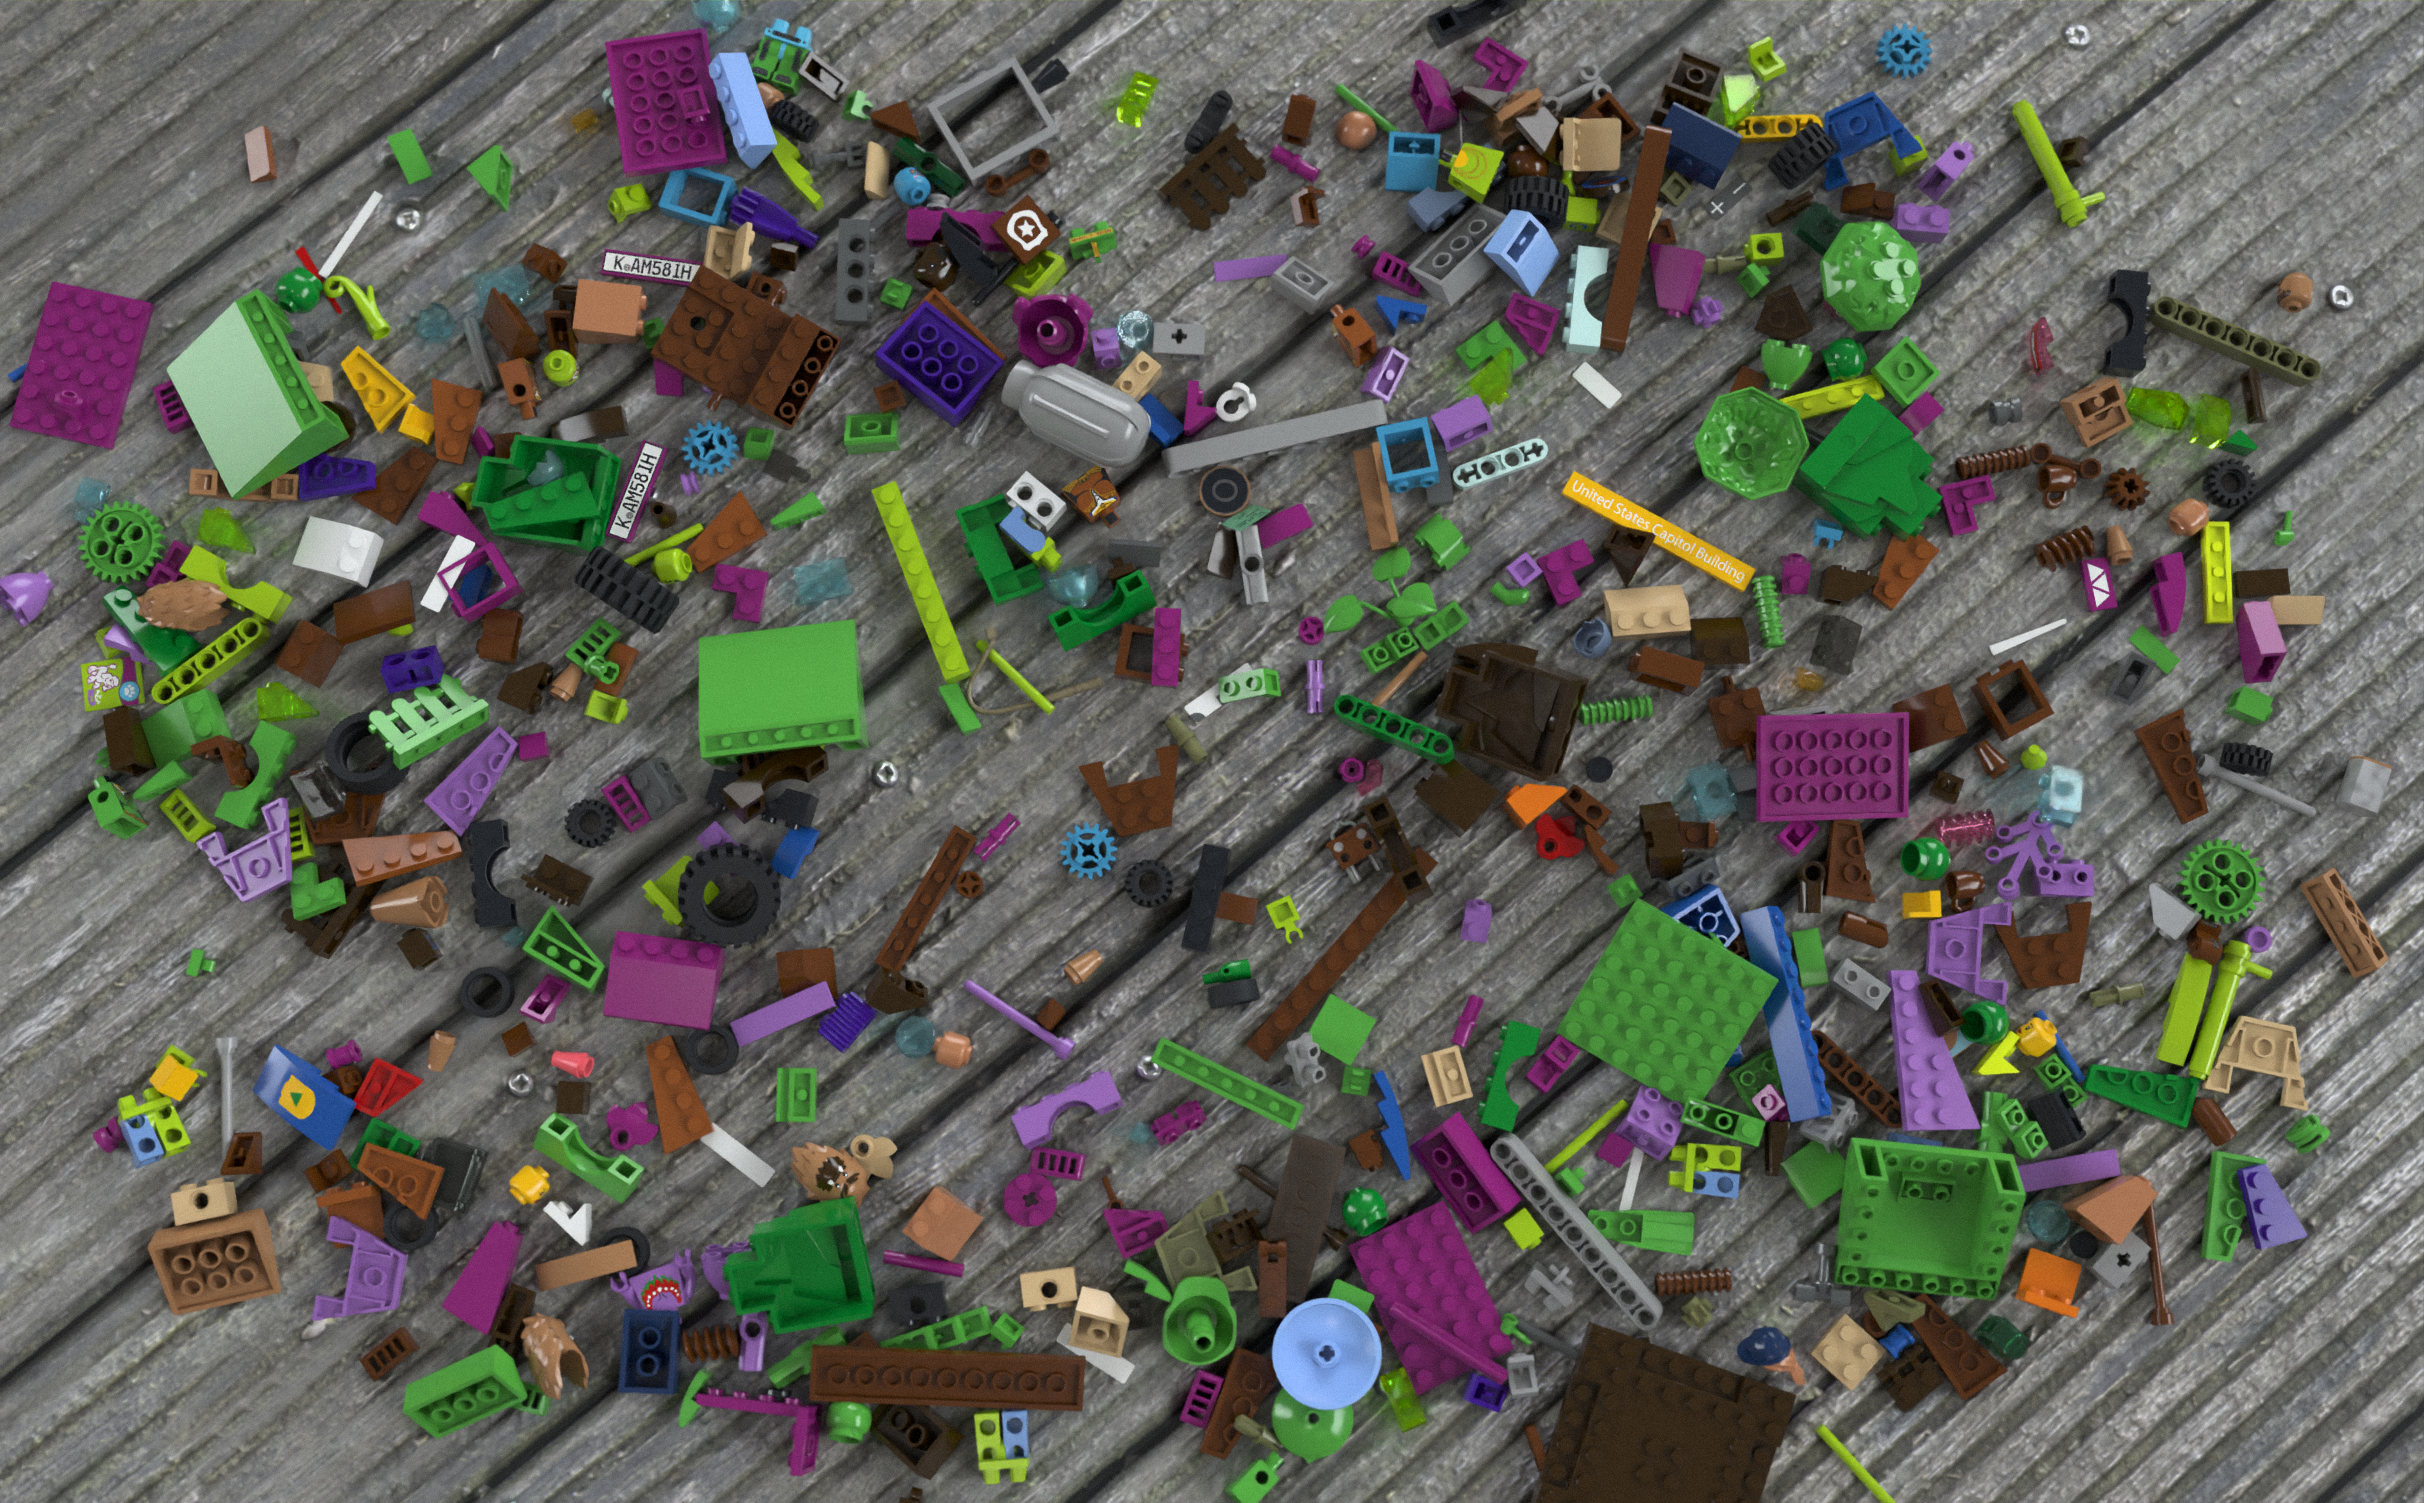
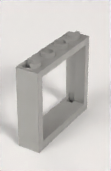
[927,56,1061,189]

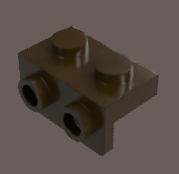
[1205,1208,1265,1265]

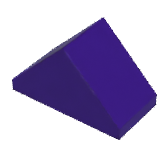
[1460,1370,1509,1413]

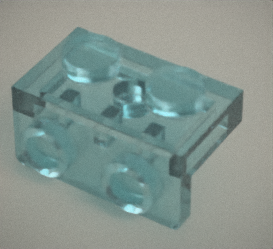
[472,263,532,308]

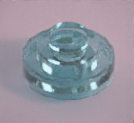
[1116,310,1154,349]

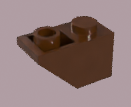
[1282,94,1316,148]

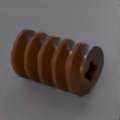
[2034,525,2094,573]
[682,1323,741,1364]

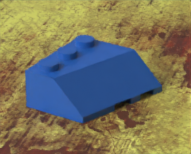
[1660,883,1741,948]

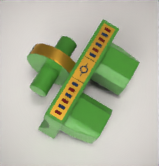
[1069,221,1117,264]

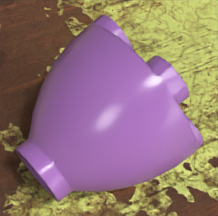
[0,571,54,627]
[700,1242,751,1300]

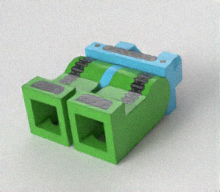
[750,18,813,96]

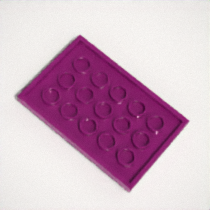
[605,28,728,178]
[9,281,154,450]
[1756,712,1909,822]
[1347,1200,1515,1395]

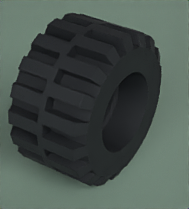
[1767,123,1838,190]
[1502,176,1569,229]

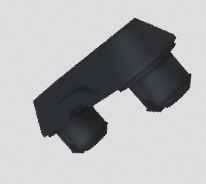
[1184,90,1233,154]

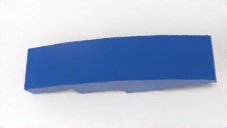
[1372,1070,1410,1181]

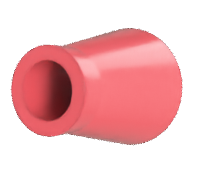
[551,1051,594,1079]

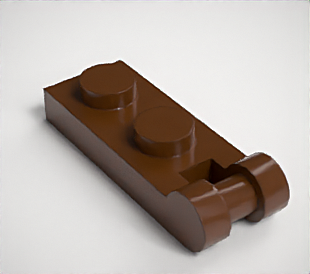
[1259,1240,1287,1318]

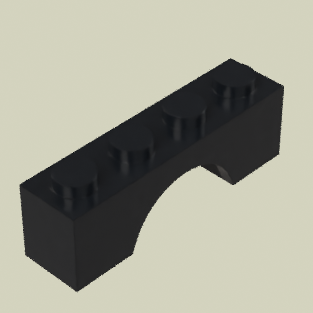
[1427,0,1528,50]
[2103,269,2151,378]
[705,769,819,831]
[467,819,518,930]
[1181,844,1232,955]

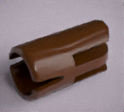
[1838,910,1889,949]
[2191,1097,2237,1146]

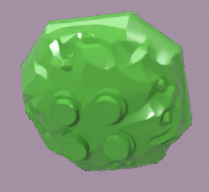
[1819,221,1921,332]
[1693,386,1810,501]

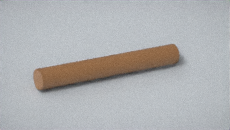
[1371,650,1428,707]

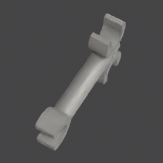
[1543,64,1612,112]

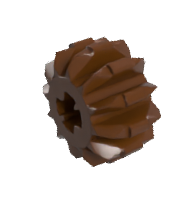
[2103,467,2150,511]

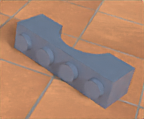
[1406,143,1507,233]

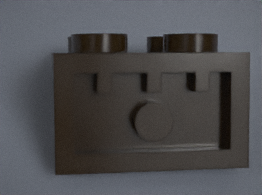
[521,854,594,907]

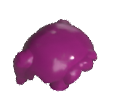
[1012,293,1093,369]

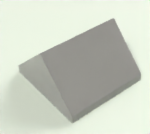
[1271,256,1335,316]

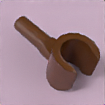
[1101,1176,1124,1209]

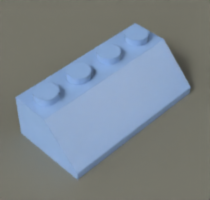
[708,53,777,169]

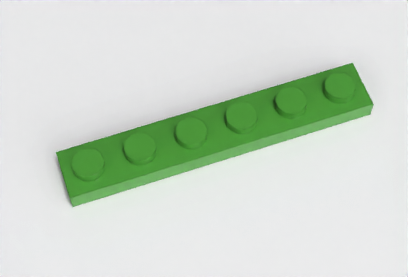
[1151,1037,1306,1130]

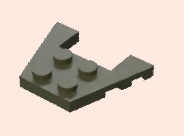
[1154,1188,1258,1293]

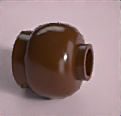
[1506,145,1549,179]

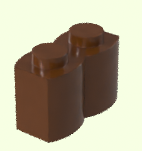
[476,608,524,665]

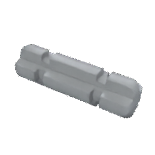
[963,400,998,448]

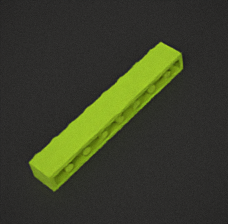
[871,481,972,684]

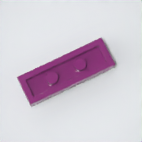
[1151,607,1181,688]

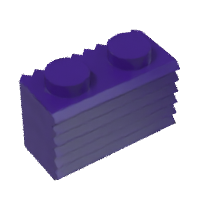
[817,991,879,1053]

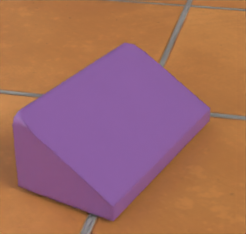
[1360,346,1410,404]

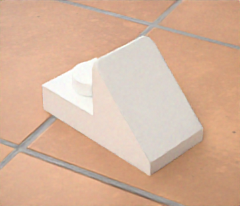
[543,1201,592,1246]

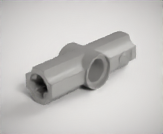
[1235,525,1269,606]

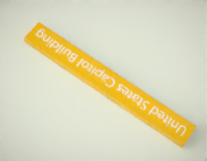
[1561,471,1756,593]

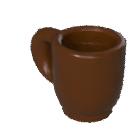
[2037,465,2077,509]
[1945,870,1985,914]

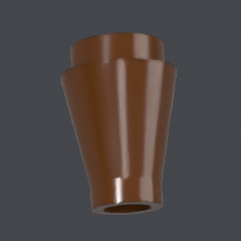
[1973,740,2010,780]

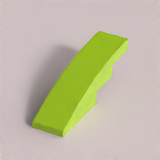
[771,126,825,212]
[2155,953,2212,1066]

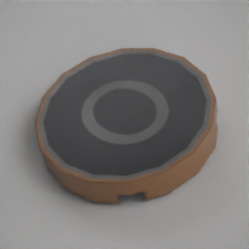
[1199,466,1251,518]

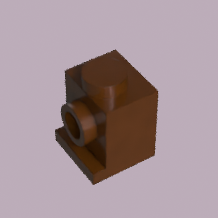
[746,270,787,308]
[1347,1129,1384,1173]

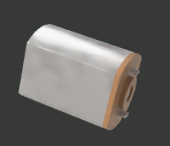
[2335,755,2392,817]

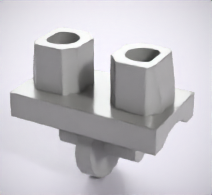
[1284,1032,1326,1088]
[1524,1261,1574,1312]

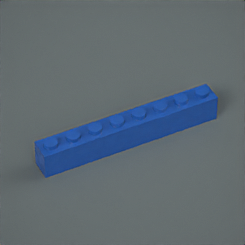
[1739,906,1832,1123]

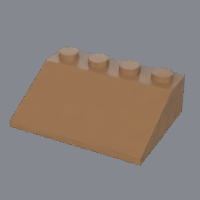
[148,1208,281,1316]

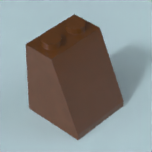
[274,618,345,688]

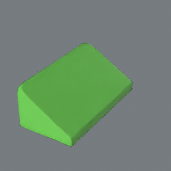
[938,683,981,736]

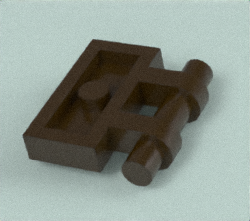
[1876,1342,1947,1413]

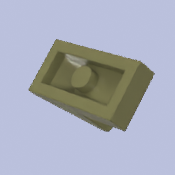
[1863,1288,1925,1332]

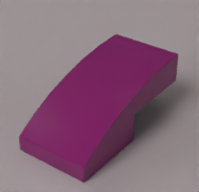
[1897,392,1945,439]
[1255,503,1314,549]
[145,540,192,588]
[1523,1034,1580,1095]

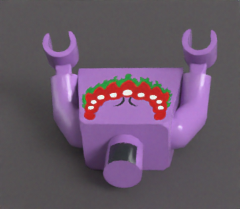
[610,1249,697,1324]

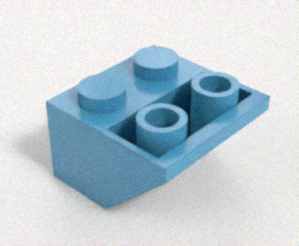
[1385,131,1440,193]

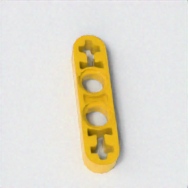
[1724,114,1822,143]

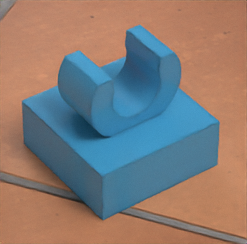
[1813,518,1843,550]

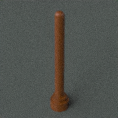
[2144,1202,2174,1325]

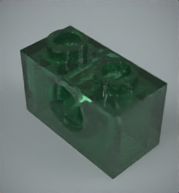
[1791,201,1848,256]
[1972,1314,2030,1361]

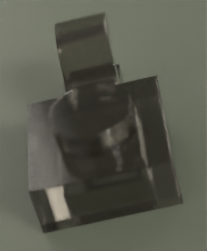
[762,449,811,484]

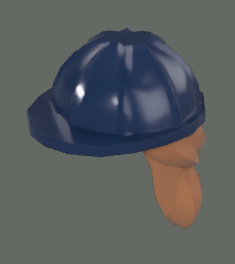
[1737,1326,1806,1386]

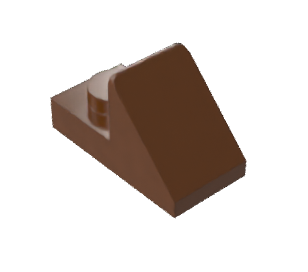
[1840,183,1896,221]

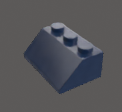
[1661,102,1742,190]

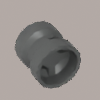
[1988,397,2023,426]

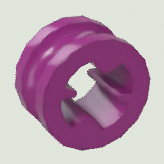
[1351,234,1376,260]

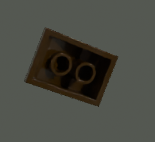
[869,1404,964,1481]

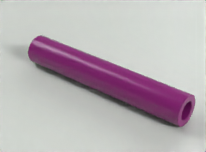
[883,1250,965,1278]

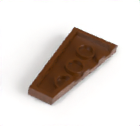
[2133,708,2209,825]
[1198,1346,1278,1460]

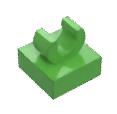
[841,90,873,122]
[1736,262,1771,299]
[880,277,914,312]
[641,316,666,352]
[1606,873,1643,909]
[186,948,216,977]
[1341,1066,1371,1097]
[1553,1166,1586,1198]
[989,1312,1026,1350]

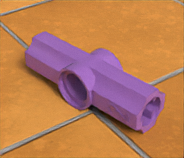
[739,1311,768,1371]

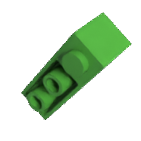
[1680,1096,1766,1147]

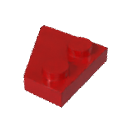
[353,1057,424,1117]

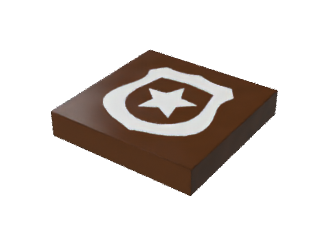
[989,195,1062,267]

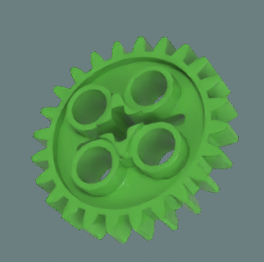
[78,501,166,585]
[2176,838,2266,924]

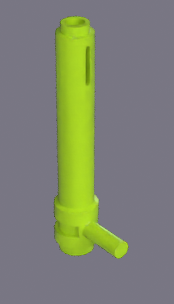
[2012,99,2105,228]
[2187,940,2272,1081]

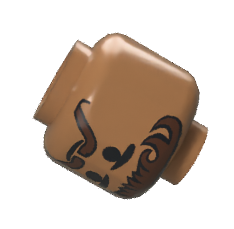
[2277,273,2313,313]

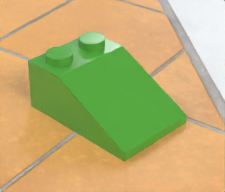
[141,689,233,770]

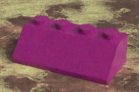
[1409,1111,1522,1234]

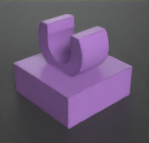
[1505,552,1543,589]

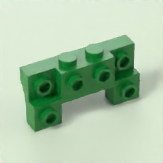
[955,493,1045,607]

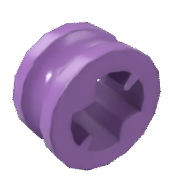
[681,471,700,496]

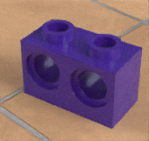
[381,645,444,694]

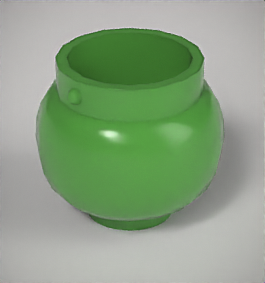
[825,1402,872,1444]

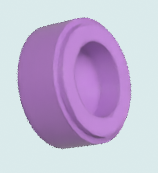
[2242,926,2272,953]

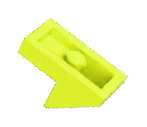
[1971,1031,2019,1076]

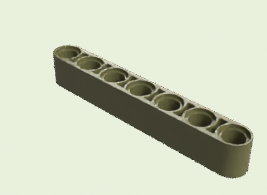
[2147,296,2321,387]

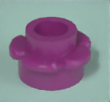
[1339,757,1365,783]

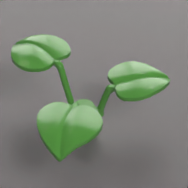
[1324,546,1437,635]

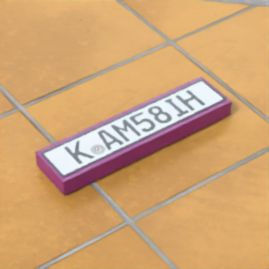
[600,249,704,288]
[605,440,669,544]

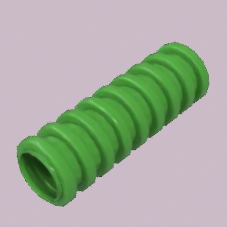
[1751,575,1786,649]
[1578,694,1653,726]

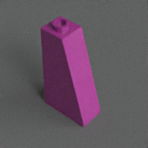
[441,1220,524,1335]

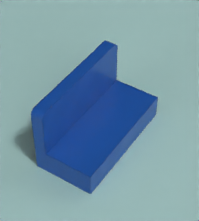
[1138,394,1184,450]

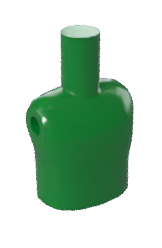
[1202,958,1252,985]

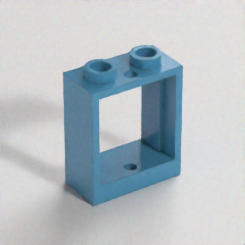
[658,167,738,229]
[1376,417,1440,493]

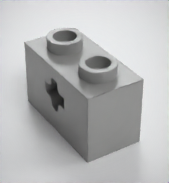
[1153,320,1205,362]
[1828,958,1891,1012]
[2084,1231,2151,1289]

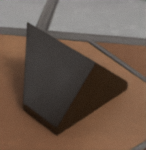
[1450,85,1507,125]
[1603,525,1656,588]

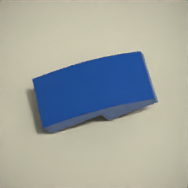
[771,827,820,879]

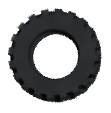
[574,545,679,634]
[678,842,781,949]

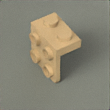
[1559,117,1621,172]
[704,222,755,282]

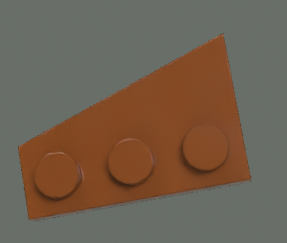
[432,379,484,466]
[686,490,767,574]
[1870,533,1940,611]
[357,1143,445,1220]

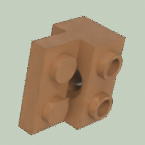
[1484,88,1543,149]
[2059,377,2133,448]

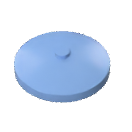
[1272,1298,1381,1410]

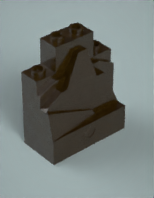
[1435,650,1589,782]

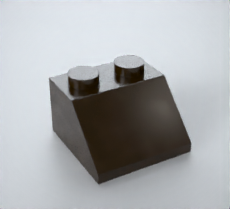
[1690,617,1750,670]

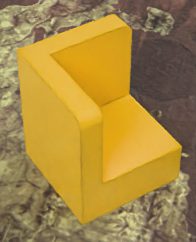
[398,403,435,446]
[1902,891,1942,919]
[149,1054,198,1101]

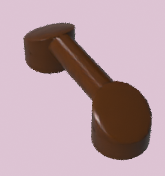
[985,149,1050,198]
[2029,443,2101,480]

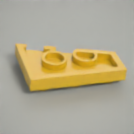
[340,345,416,434]

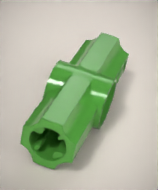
[1975,1091,2008,1153]
[767,1325,849,1390]

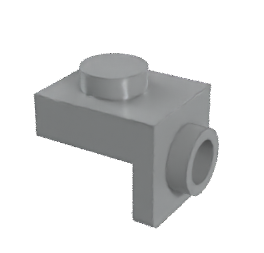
[1506,1353,1539,1399]

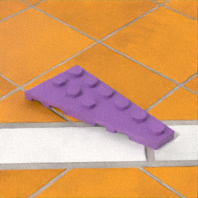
[1886,970,1981,1132]

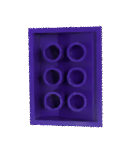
[875,300,1005,428]

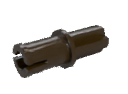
[1765,190,1816,228]

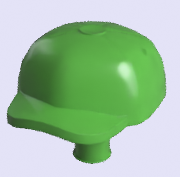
[1163,1276,1237,1366]

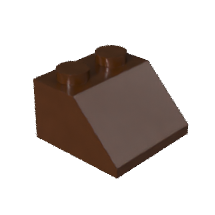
[1892,683,1968,753]

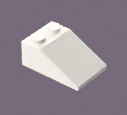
[293,516,384,588]

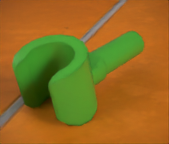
[2274,511,2294,546]
[1500,1313,1532,1346]

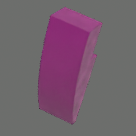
[2149,552,2186,638]

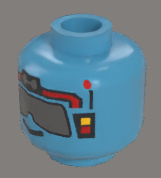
[894,167,930,206]

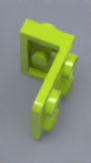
[642,855,720,928]

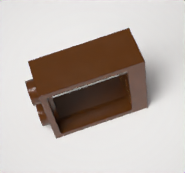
[1114,623,1189,689]
[1627,645,1705,697]
[1970,659,2054,741]

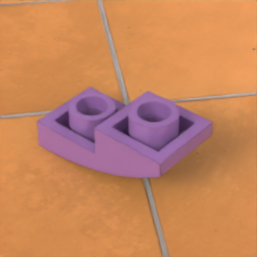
[103,622,156,666]

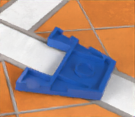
[1825,91,1923,192]

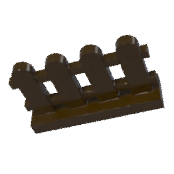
[1157,122,1266,232]
[281,845,387,959]

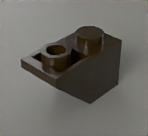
[1817,565,1879,607]
[496,661,553,715]
[865,966,928,1015]

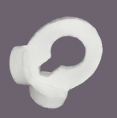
[1216,382,1256,423]

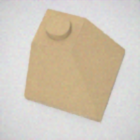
[1068,1286,1130,1358]

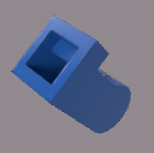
[448,563,493,609]

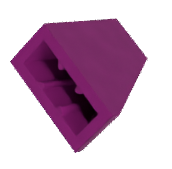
[1649,243,1706,319]
[2236,601,2287,684]

